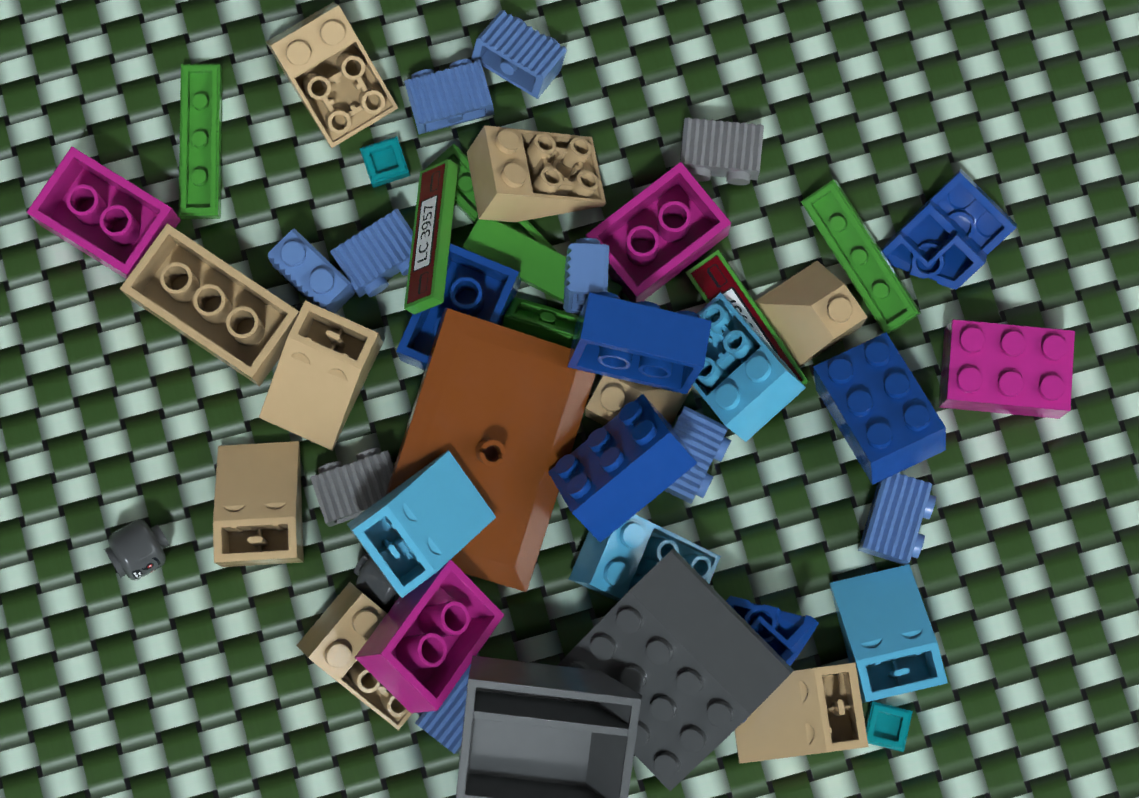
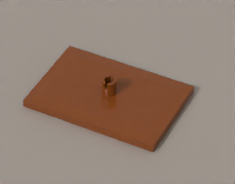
[385,308,596,592]

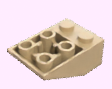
[266,2,398,148]
[467,125,606,222]
[259,301,383,451]
[213,441,304,567]
[296,582,413,731]
[734,662,869,764]

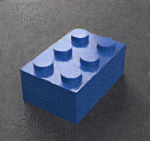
[396,243,521,371]
[567,292,712,394]
[813,332,946,485]
[548,394,697,543]

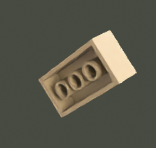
[120,223,299,387]

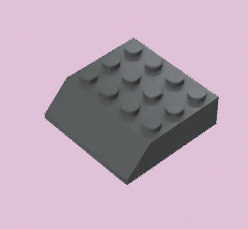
[557,548,794,791]
[456,656,642,798]

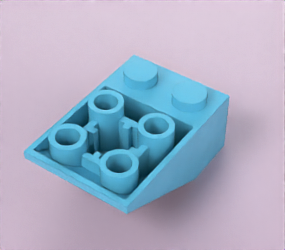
[693,292,806,442]
[347,450,496,598]
[569,514,721,602]
[829,564,948,703]

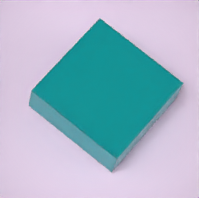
[360,136,410,188]
[865,701,913,752]

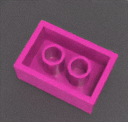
[26,147,181,279]
[586,162,731,303]
[939,319,1075,419]
[355,560,504,713]

